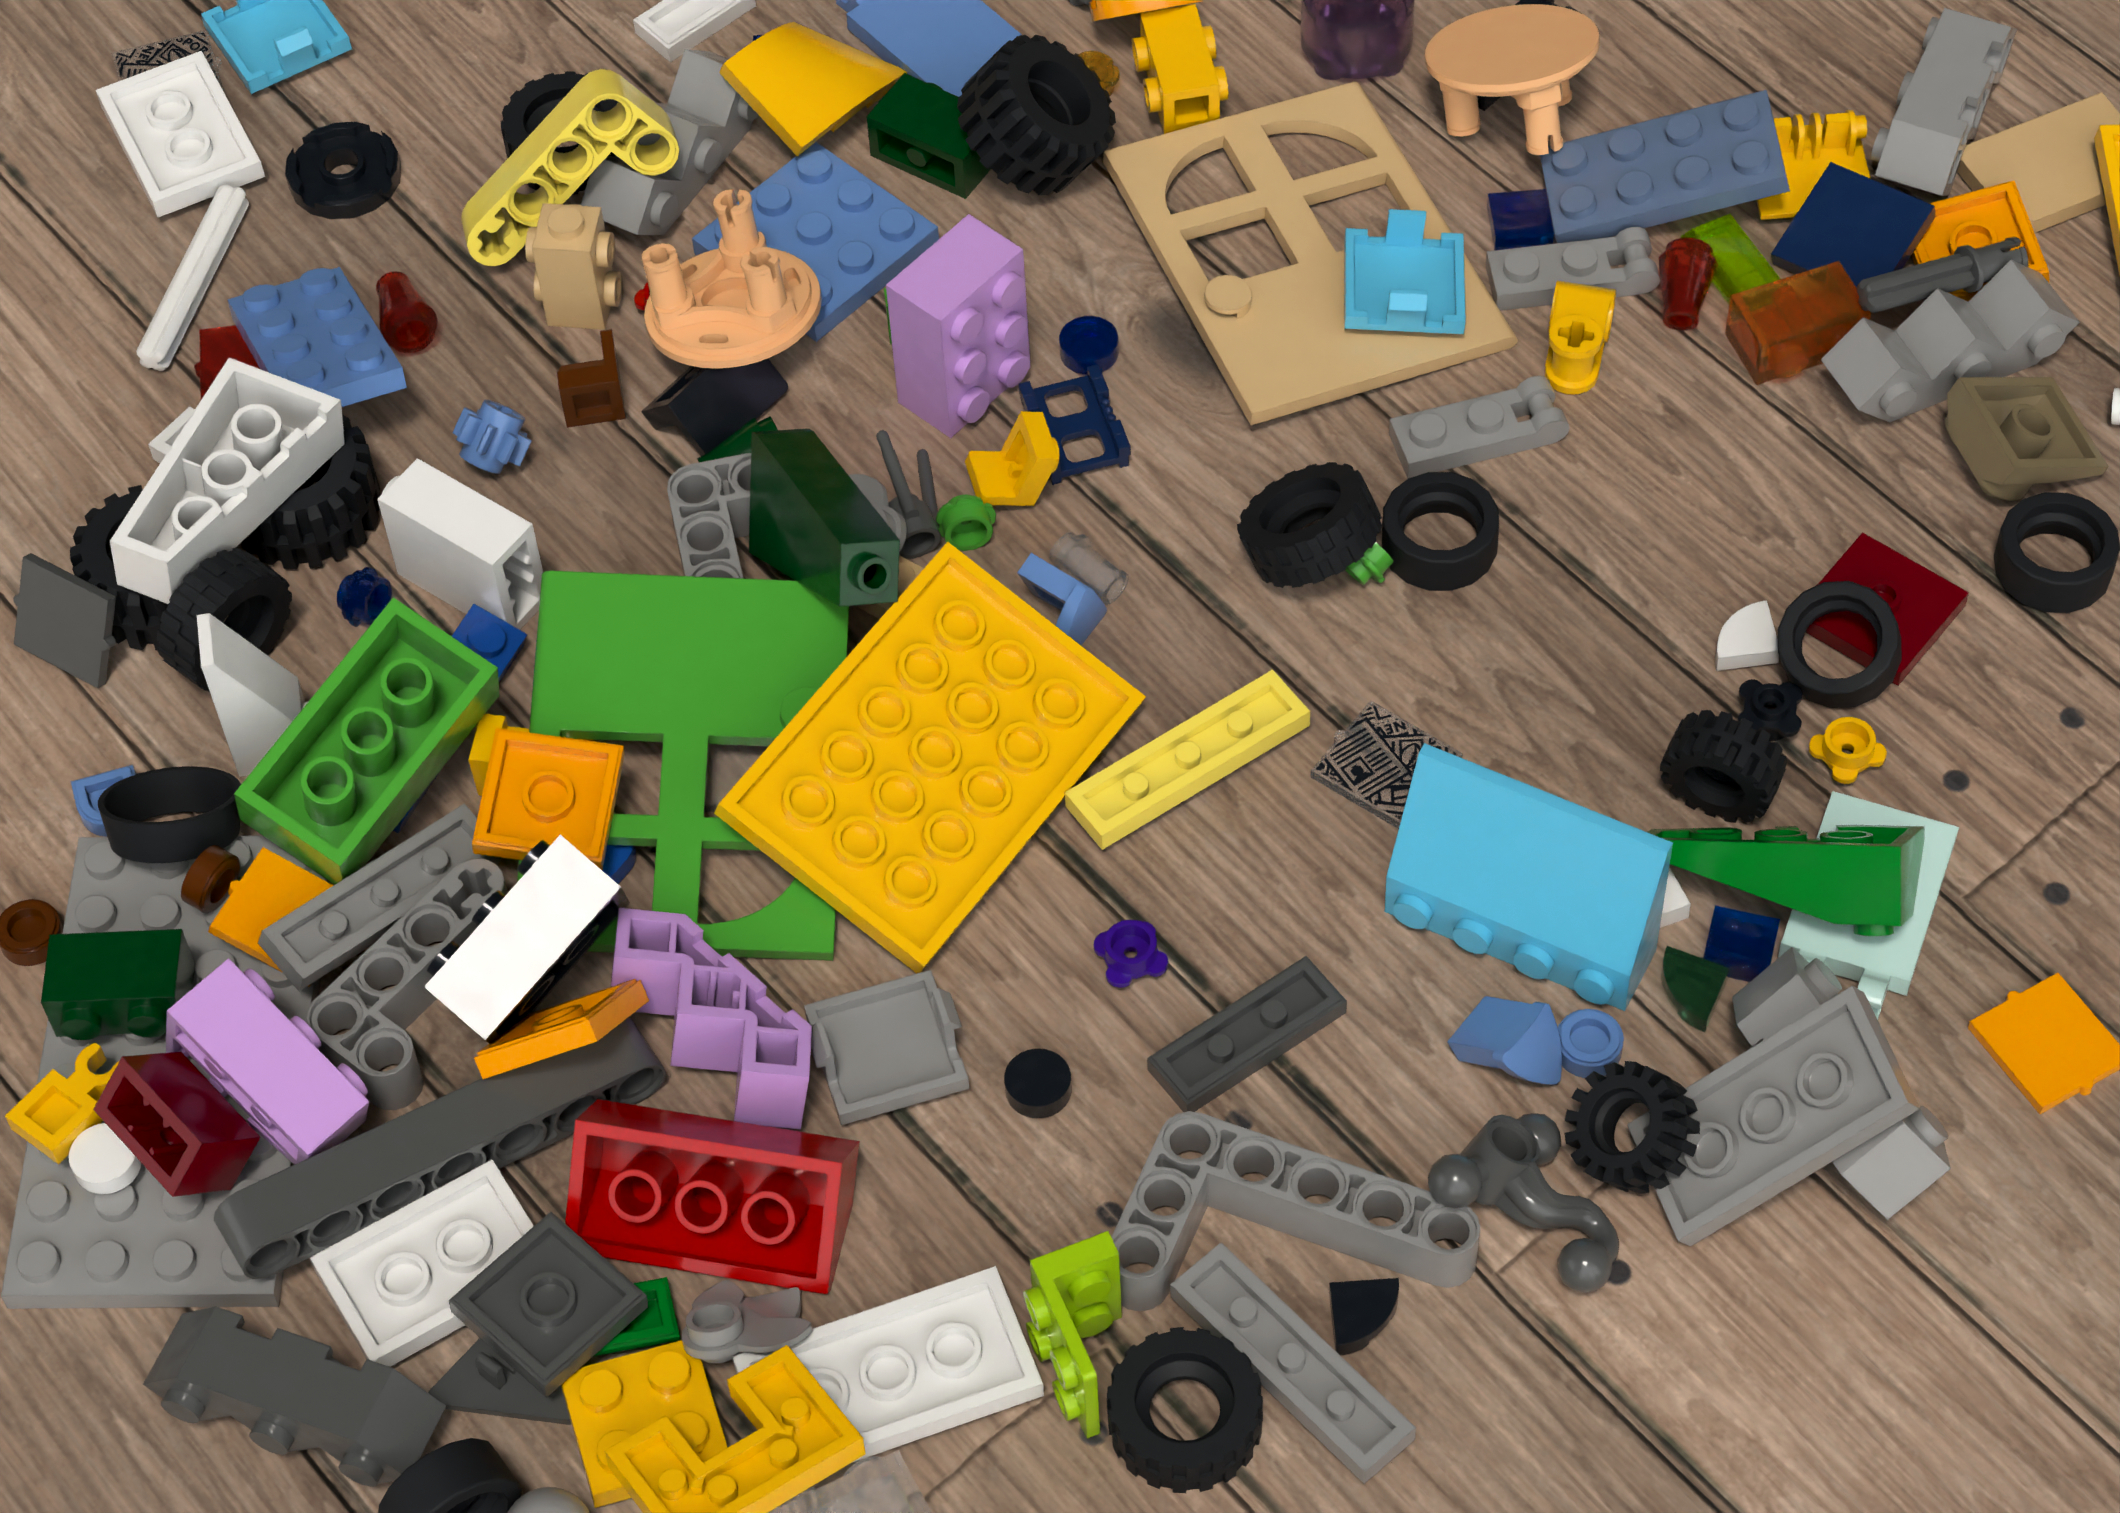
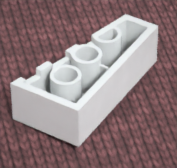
[110,358,345,604]

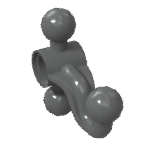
[1428,1113,1619,1293]

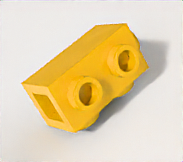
[1132,4,1229,134]

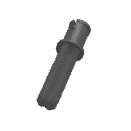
[1857,237,2028,313]

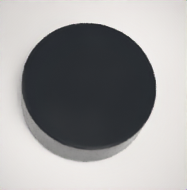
[1004,1049,1072,1118]

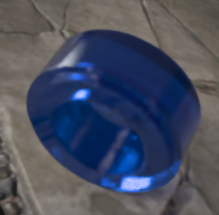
[1059,316,1119,375]

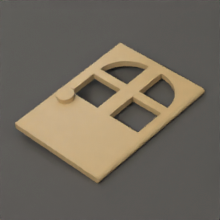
[1103,81,1518,425]

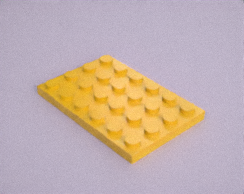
[714,542,1146,974]

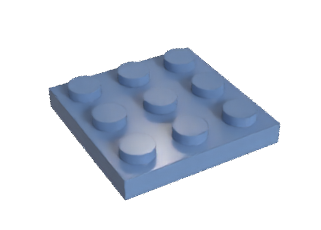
[692,142,939,342]

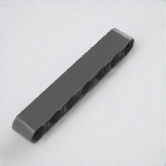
[214,1018,666,1279]

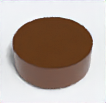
[181,845,240,913]
[0,899,63,966]

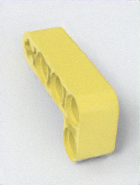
[461,69,679,266]

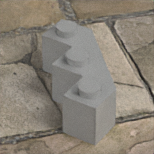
[1870,8,2017,196]
[581,49,759,235]
[1821,260,2080,422]
[1732,947,1951,1220]

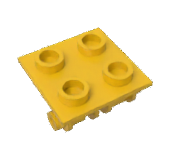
[1756,110,1871,220]

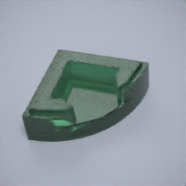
[1661,946,1730,1032]

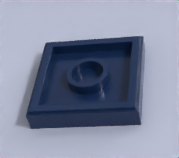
[1771,162,1936,301]

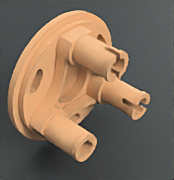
[1425,4,1600,155]
[642,189,822,369]

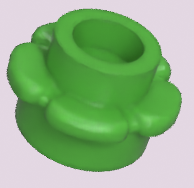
[936,494,996,551]
[1345,542,1394,585]

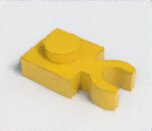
[5,1042,119,1165]

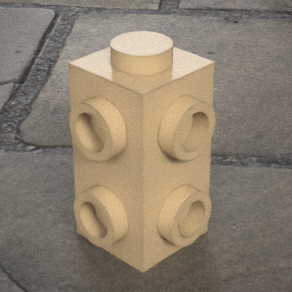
[525,203,622,330]

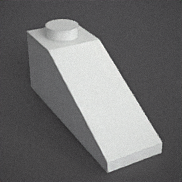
[196,613,309,777]

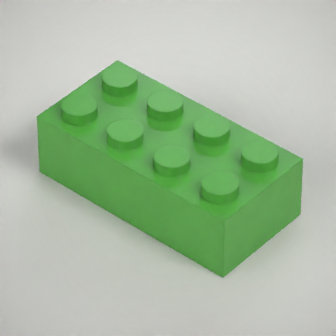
[234,597,500,885]

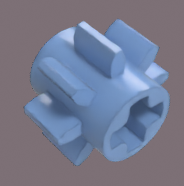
[452,400,532,474]

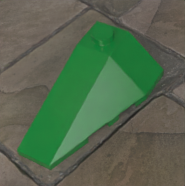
[1648,825,1925,936]

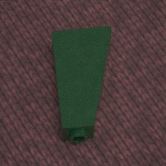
[749,428,900,607]

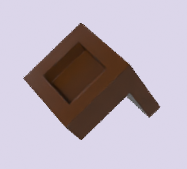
[557,329,626,428]

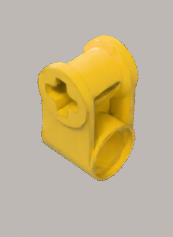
[1545,280,1616,394]

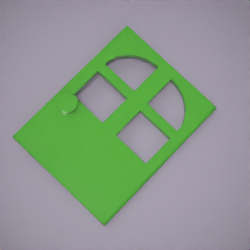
[517,571,849,961]

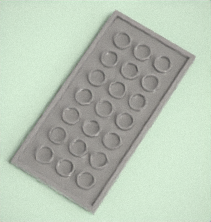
[1,835,333,1309]

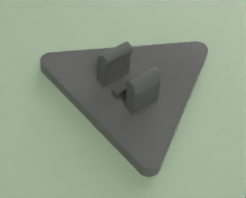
[428,1338,571,1425]

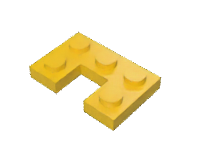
[605,1345,866,1513]

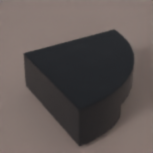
[1329,1278,1399,1355]

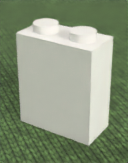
[377,458,543,630]

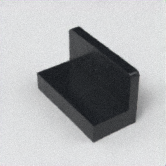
[641,359,788,456]

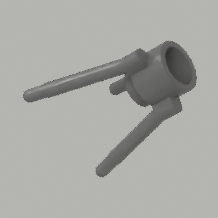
[876,430,941,559]

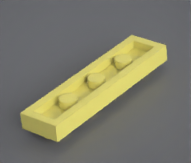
[1065,669,1310,850]

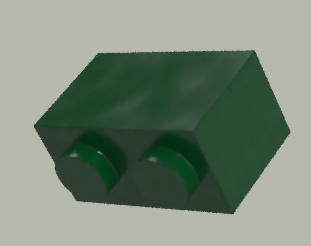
[866,73,991,199]
[41,929,195,1040]

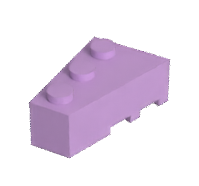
[166,958,369,1165]

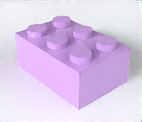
[886,214,1031,438]

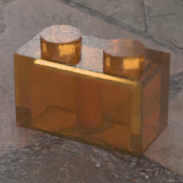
[1725,261,1872,385]

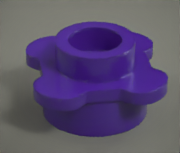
[1094,920,1168,988]

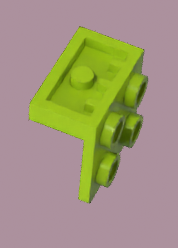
[1023,1231,1122,1439]

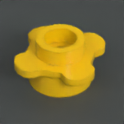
[1809,717,1887,784]

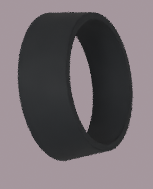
[98,766,241,863]

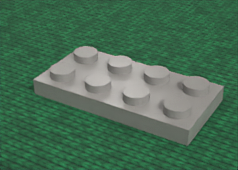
[1627,986,1920,1246]

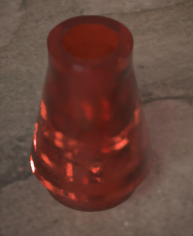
[1658,238,1718,331]
[376,271,438,353]

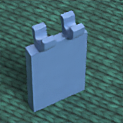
[836,0,1022,97]

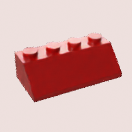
[565,1099,860,1295]

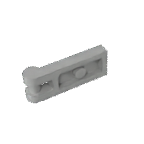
[1486,227,1660,311]
[1389,376,1570,479]

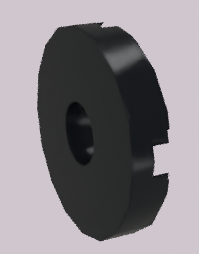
[285,122,401,219]

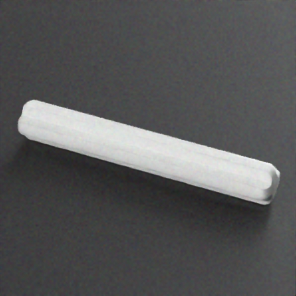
[136,184,249,371]

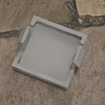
[804,970,969,1125]

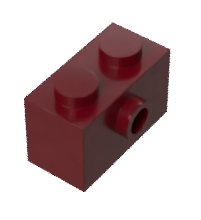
[93,1052,261,1197]

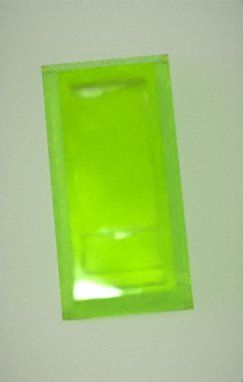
[1680,214,1792,319]

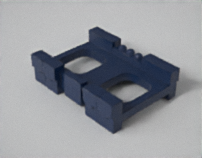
[1018,364,1131,485]

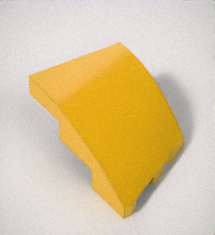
[719,22,907,157]

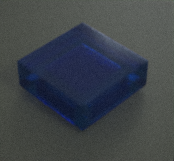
[1487,189,1554,250]
[1701,905,1780,982]

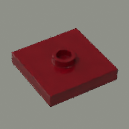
[1806,532,1969,686]

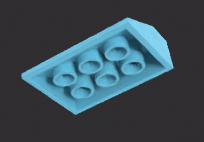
[1384,743,1673,1011]

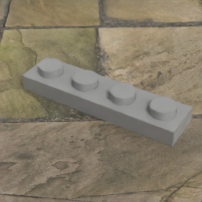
[258,803,502,991]
[1170,1243,1416,1484]

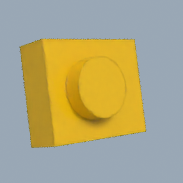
[965,411,1060,506]

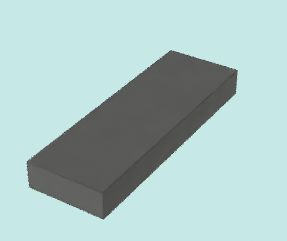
[1147,956,1347,1112]

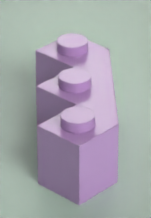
[610,908,812,1130]

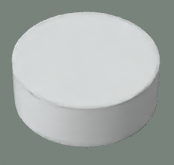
[69,1123,142,1194]

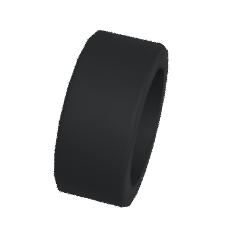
[1382,472,1499,591]
[1994,492,2120,613]
[1778,581,1902,708]
[378,1438,522,1513]

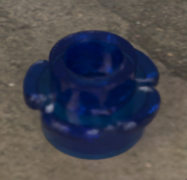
[337,567,392,627]

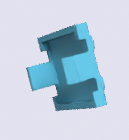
[201,0,352,94]
[1344,209,1466,334]

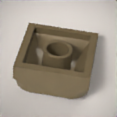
[1945,377,2109,501]

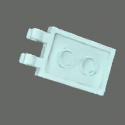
[1778,791,1959,1020]

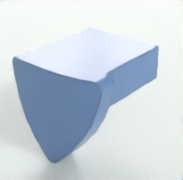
[1017,553,1107,645]
[1447,996,1562,1085]

